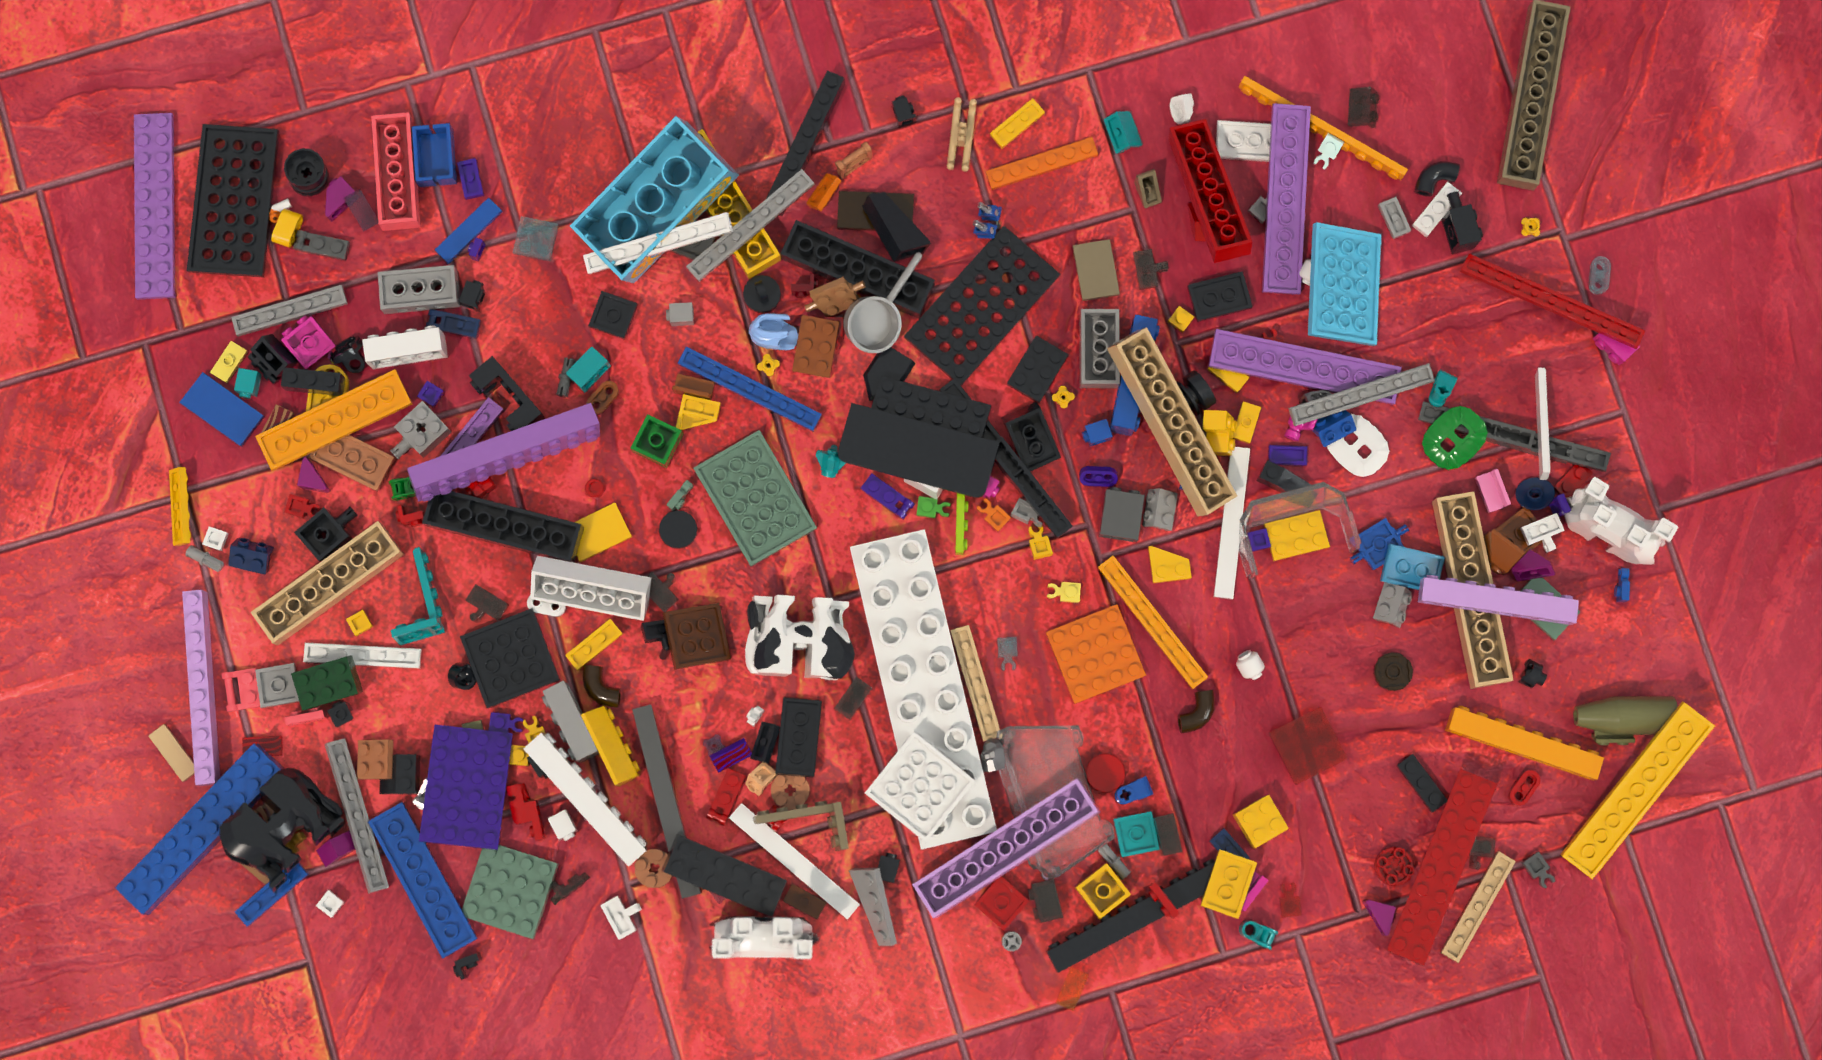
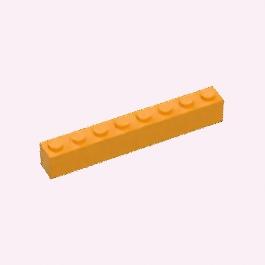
[1445,706,1604,781]

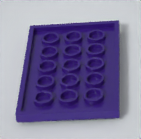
[419,725,513,850]

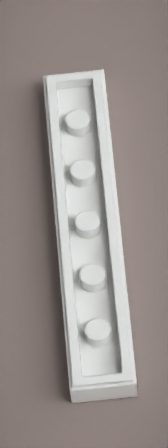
[1535,368,1551,480]
[303,643,422,669]

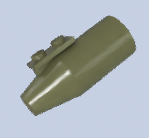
[1573,696,1678,745]

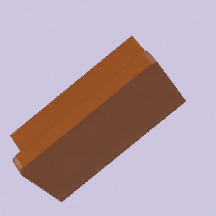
[672,374,715,400]

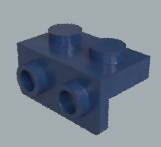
[228,538,274,575]

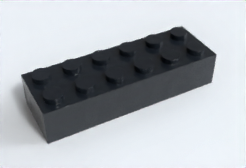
[661,834,787,917]

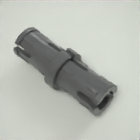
[556,357,576,397]

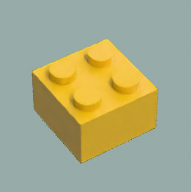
[1233,795,1289,849]
[1074,863,1131,919]

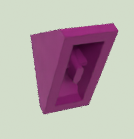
[297,457,331,493]
[1512,549,1555,582]
[316,830,355,867]
[1362,900,1396,936]

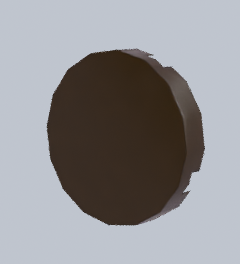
[1373,652,1413,691]

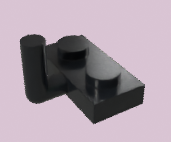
[641,620,670,660]

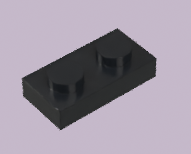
[750,722,780,764]

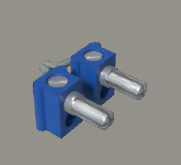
[973,202,1002,239]

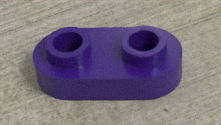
[1079,466,1118,487]

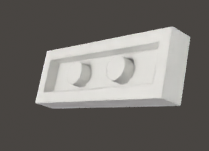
[1412,182,1462,237]

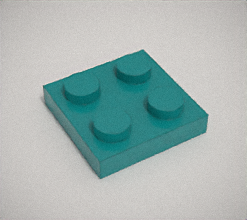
[1113,811,1160,857]

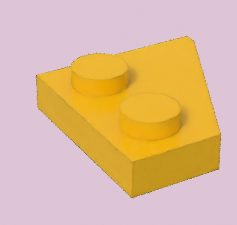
[676,394,721,430]
[1148,546,1192,583]

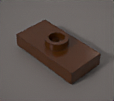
[783,884,827,920]

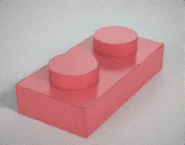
[284,707,328,726]

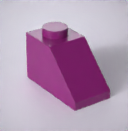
[325,176,359,222]

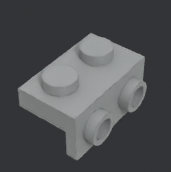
[1143,488,1178,531]
[1373,582,1412,628]

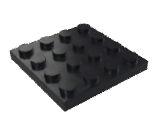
[460,608,560,709]

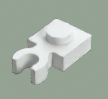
[746,705,764,727]

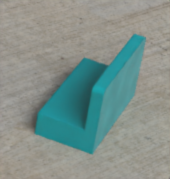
[1103,111,1142,154]
[566,347,611,393]

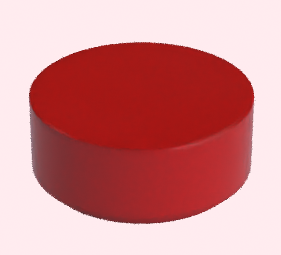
[585,478,605,498]

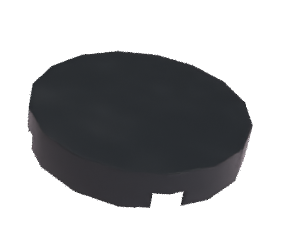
[659,510,697,549]

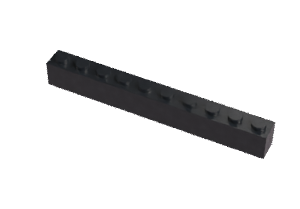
[1046,858,1215,973]

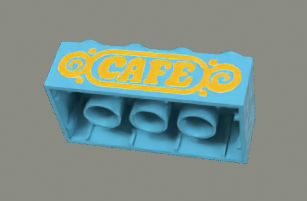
[570,116,739,283]

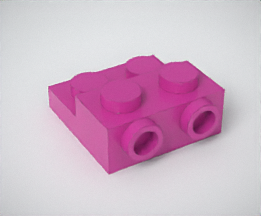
[281,315,336,370]

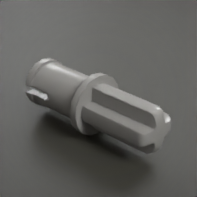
[185,545,224,572]
[1098,844,1131,880]

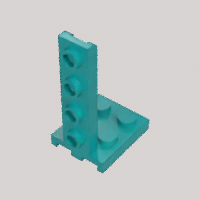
[390,547,445,646]

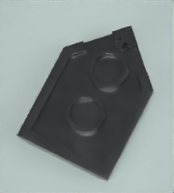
[863,347,915,401]

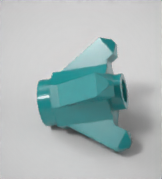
[816,445,846,478]

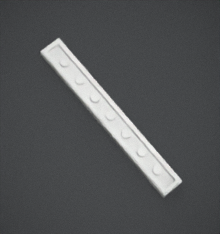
[583,212,733,274]
[1213,447,1250,599]
[729,803,860,920]

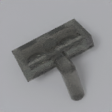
[647,572,679,612]
[465,584,509,623]
[1469,836,1495,869]
[550,872,590,905]

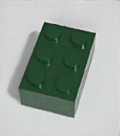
[291,655,363,711]

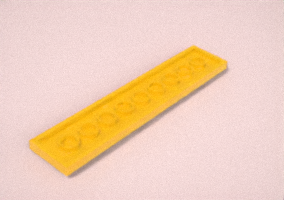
[1560,701,1715,879]

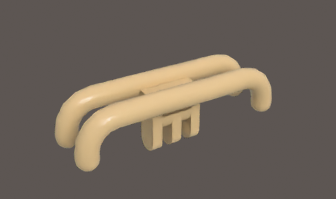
[947,97,977,172]

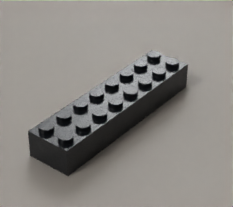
[780,220,935,319]
[422,491,584,563]

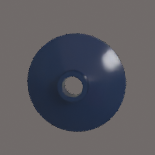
[1515,477,1555,510]

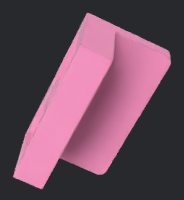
[1475,469,1511,513]

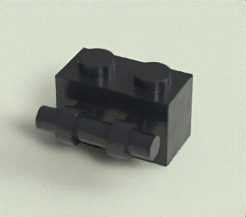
[248,334,298,384]

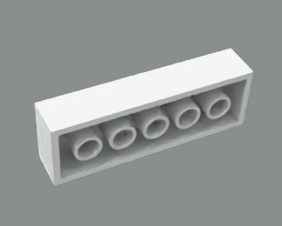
[530,556,651,621]

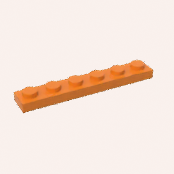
[986,137,1098,190]

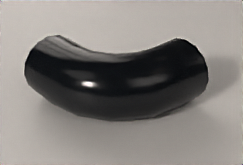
[1414,161,1460,196]

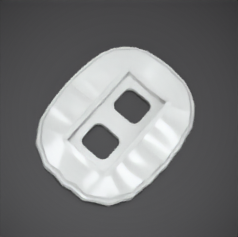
[1327,413,1390,477]

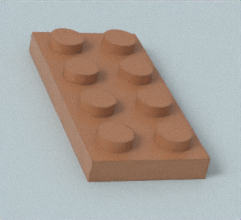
[308,435,395,492]

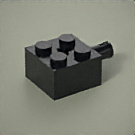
[1441,191,1483,255]
[294,506,358,562]

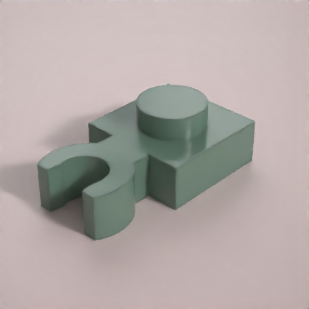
[666,480,693,511]

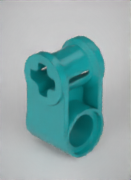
[1428,370,1458,407]
[1239,921,1279,950]

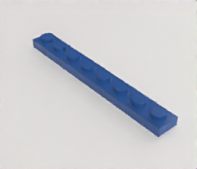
[678,347,822,432]

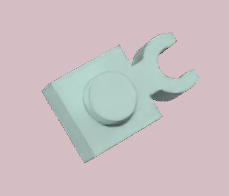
[1314,133,1344,169]

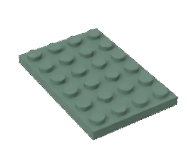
[693,430,817,567]

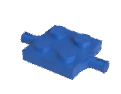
[1350,518,1409,571]

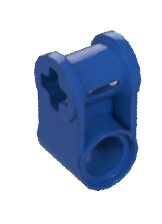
[1114,776,1154,805]

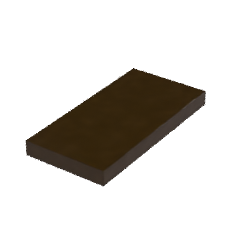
[837,191,914,231]

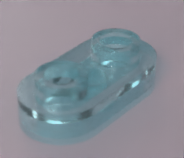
[1588,256,1611,295]

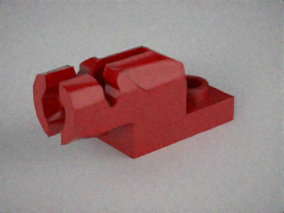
[506,783,546,841]

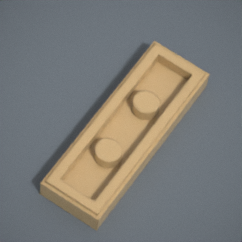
[149,724,195,782]

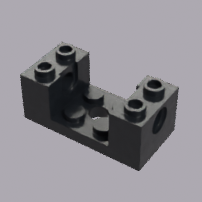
[469,356,546,431]

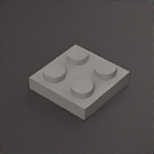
[255,663,299,708]

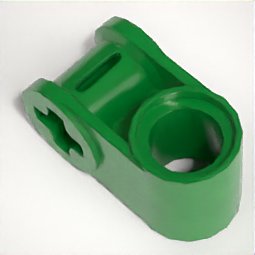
[389,477,416,501]

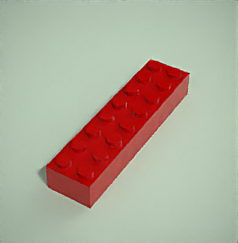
[1169,119,1253,263]

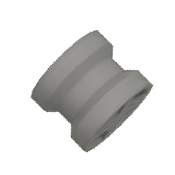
[1002,931,1022,951]

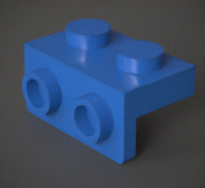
[1311,410,1357,447]

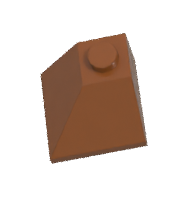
[1484,529,1525,575]

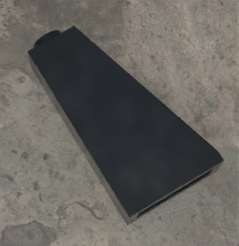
[862,192,931,262]

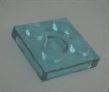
[513,216,559,261]

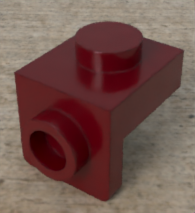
[791,273,818,298]

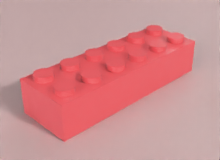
[371,112,421,231]

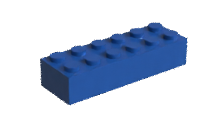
[1110,314,1160,436]

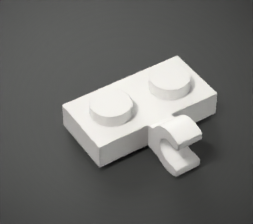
[1520,513,1565,553]
[600,896,642,940]

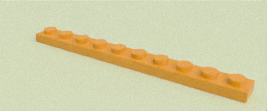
[1238,76,1408,180]

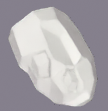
[1170,94,1194,125]

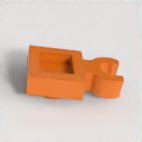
[977,498,1011,532]

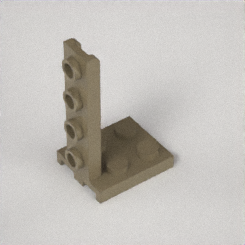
[753,801,849,851]

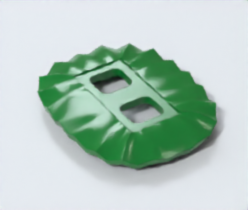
[1422,406,1488,470]

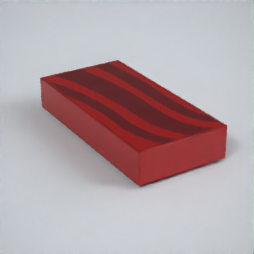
[242,736,283,756]

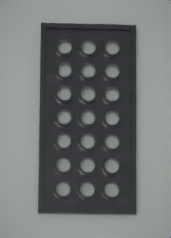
[187,124,279,278]
[904,226,1061,386]

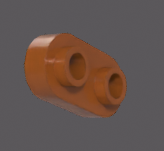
[586,381,619,415]

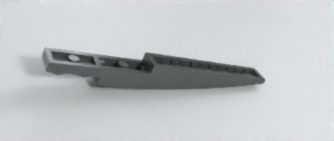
[1418,401,1611,472]
[632,704,701,899]

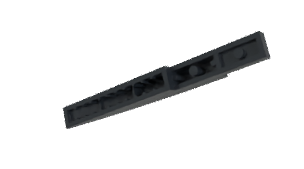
[939,378,1073,538]

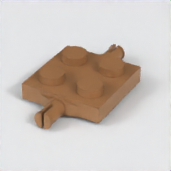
[804,277,866,317]

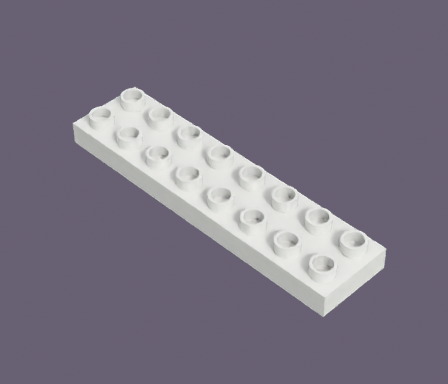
[850,529,997,850]

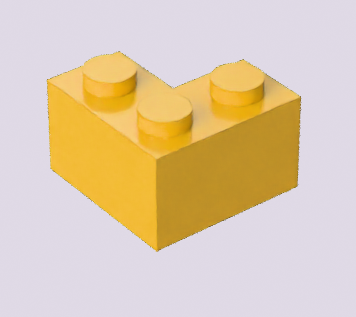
[1203,410,1237,456]

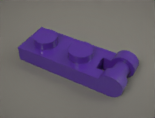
[860,473,915,520]

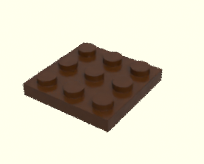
[662,603,731,670]

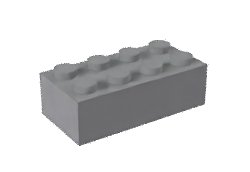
[1079,309,1120,388]
[542,680,599,763]

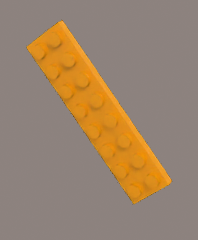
[255,369,412,471]

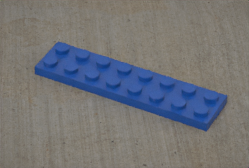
[368,802,478,959]

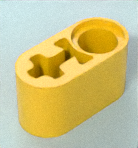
[271,208,303,248]

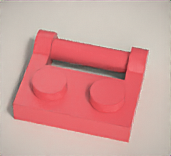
[222,668,260,712]

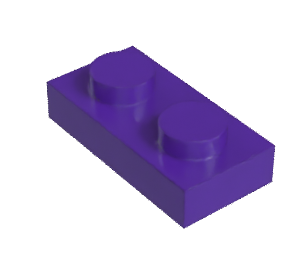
[457,158,484,200]

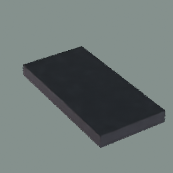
[775,697,822,778]

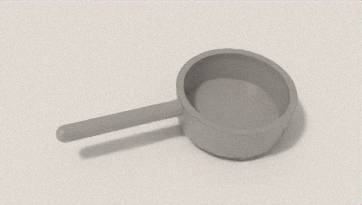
[843,252,922,353]

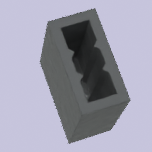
[1099,487,1145,543]

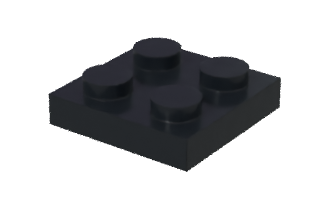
[588,291,638,340]

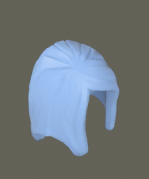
[748,313,798,350]

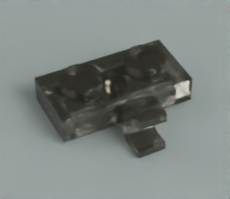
[1133,249,1169,290]

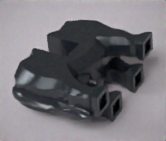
[219,768,345,893]

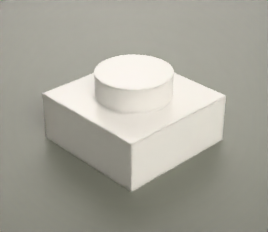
[202,527,229,551]
[316,890,345,918]

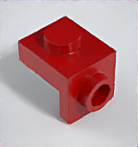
[395,505,425,527]

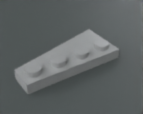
[849,868,897,946]

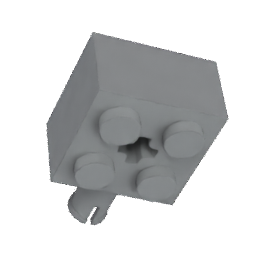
[390,401,452,460]

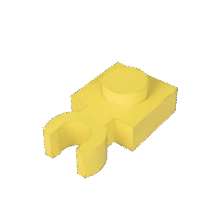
[1047,582,1081,603]

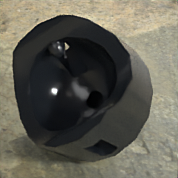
[1518,659,1547,689]
[448,662,477,690]

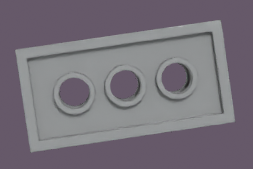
[378,265,460,314]

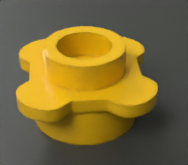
[1521,218,1540,237]
[757,354,780,376]
[1052,386,1075,409]

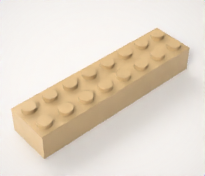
[250,521,404,646]

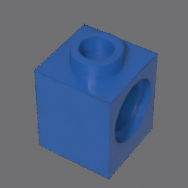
[1082,419,1113,447]

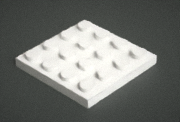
[865,732,975,842]

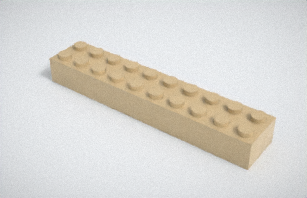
[1107,327,1237,516]
[1432,491,1514,689]

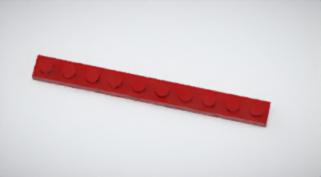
[1460,254,1645,349]

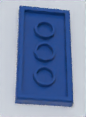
[179,372,265,447]

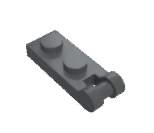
[293,230,350,261]

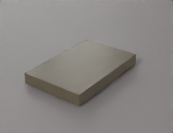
[1072,239,1120,301]

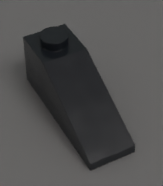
[1256,460,1316,505]

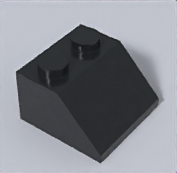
[380,754,420,795]

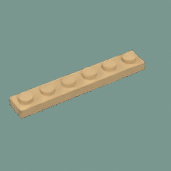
[950,625,1002,742]
[1440,851,1516,963]

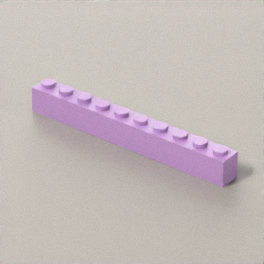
[182,590,220,786]

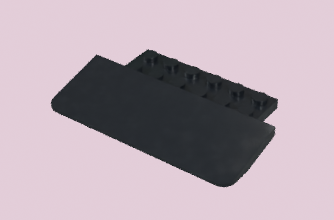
[838,376,999,498]

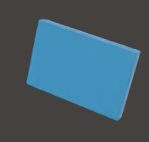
[1380,544,1445,590]

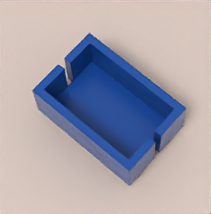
[412,123,457,187]

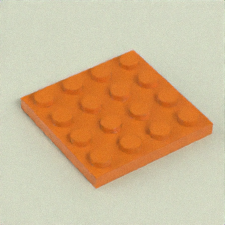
[1046,604,1146,704]

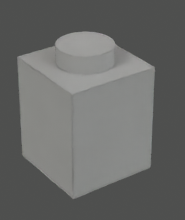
[666,302,694,326]

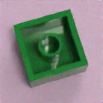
[630,414,684,468]

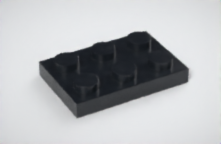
[1187,271,1253,322]
[1007,336,1069,403]

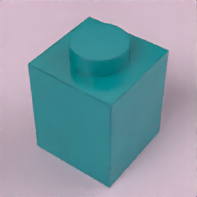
[234,368,262,399]

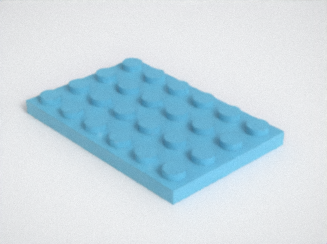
[1308,222,1381,346]

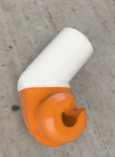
[269,199,292,223]

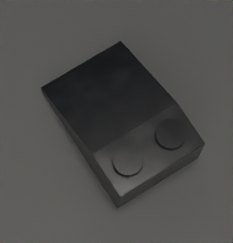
[1001,402,1061,471]

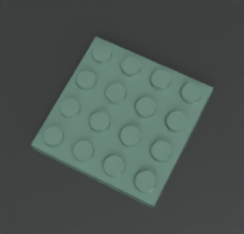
[462,845,559,939]

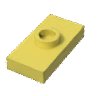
[210,341,248,384]

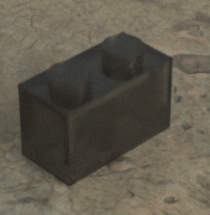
[834,677,872,721]
[1153,813,1183,856]
[1028,879,1063,923]

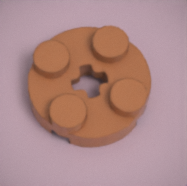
[771,775,810,810]
[635,849,672,888]

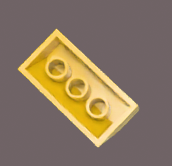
[581,706,641,787]

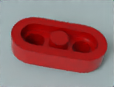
[1508,770,1540,806]

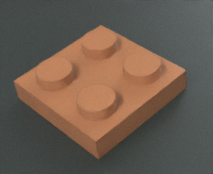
[357,739,393,780]

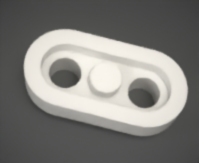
[527,596,566,617]

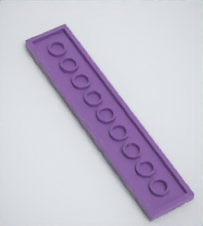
[1262,103,1311,295]
[134,113,175,300]
[1208,329,1402,405]

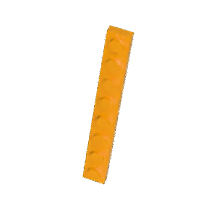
[1098,556,1208,689]

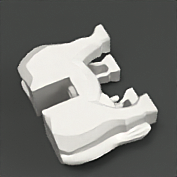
[1564,477,1678,565]

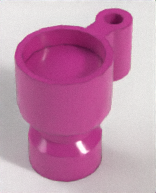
[1284,416,1318,441]

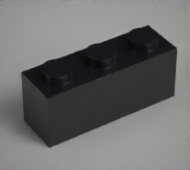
[281,367,345,396]

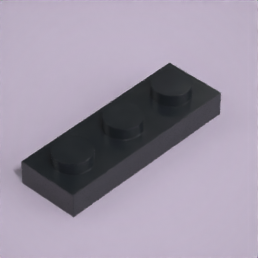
[1396,754,1448,813]

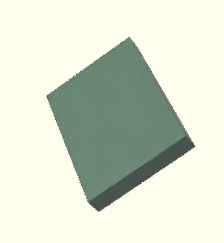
[1520,578,1580,641]

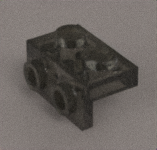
[1348,87,1379,128]

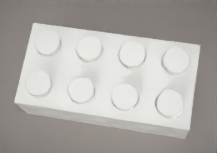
[362,326,448,369]

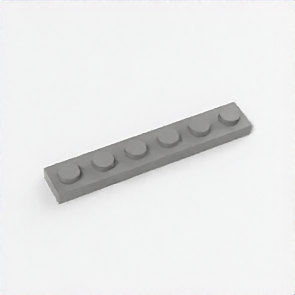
[231,285,348,336]

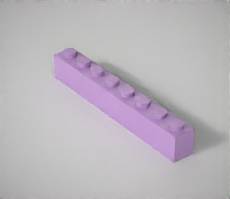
[1418,575,1579,625]

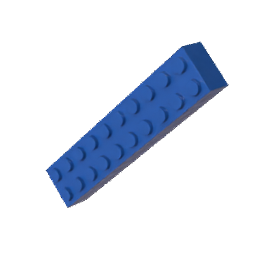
[115,743,285,915]

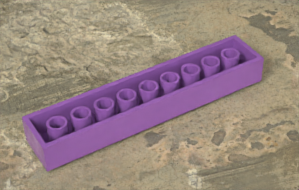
[407,403,600,502]

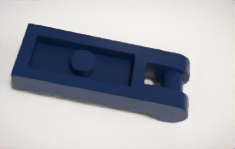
[425,309,481,339]

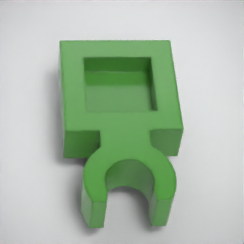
[916,496,951,518]

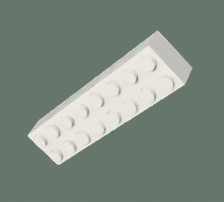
[523,732,647,867]

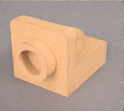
[745,762,777,796]

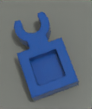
[1614,568,1630,603]

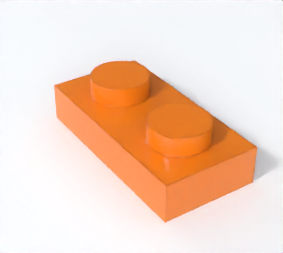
[806,173,842,211]

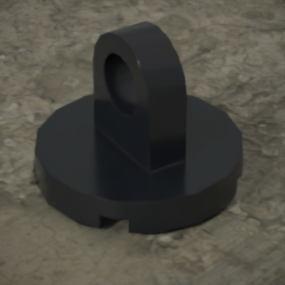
[743,275,781,313]
[328,336,365,373]

